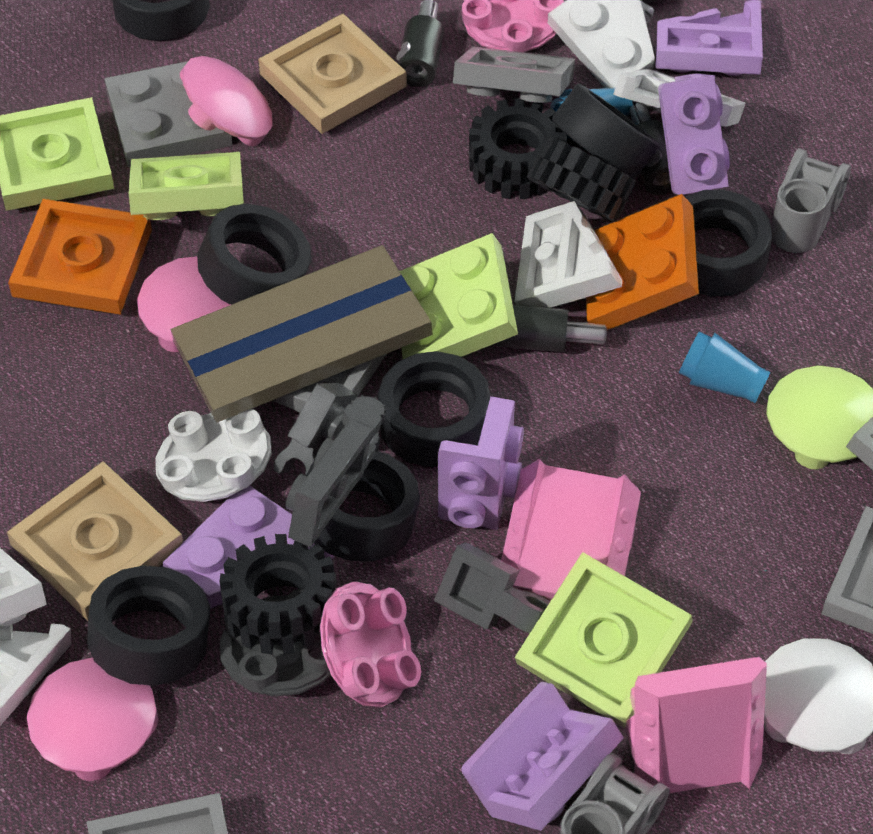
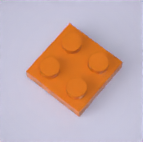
[586,194,699,330]
[8,199,152,315]

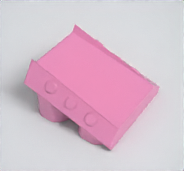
[501,459,641,601]
[625,657,767,794]

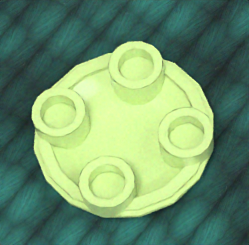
[766,366,873,469]

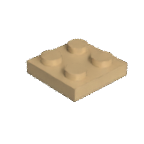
[259,13,407,134]
[7,462,183,621]

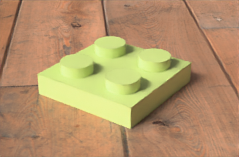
[0,97,114,211]
[129,152,244,220]
[400,233,518,359]
[515,552,692,728]

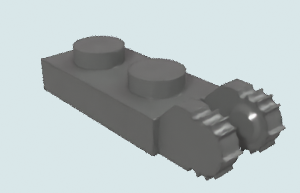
[286,395,386,547]

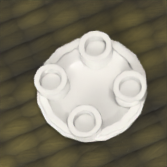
[156,409,272,502]
[764,639,873,754]

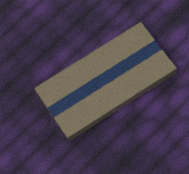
[170,245,433,423]

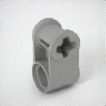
[771,148,851,253]
[560,752,670,834]

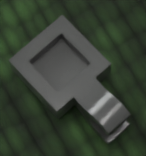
[274,383,358,475]
[434,542,550,633]

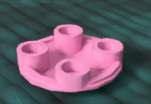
[462,0,564,52]
[180,56,273,147]
[137,256,230,352]
[320,582,421,708]
[27,657,159,781]

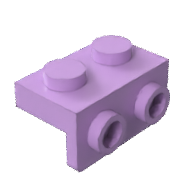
[658,74,730,195]
[438,397,524,530]
[462,682,624,831]

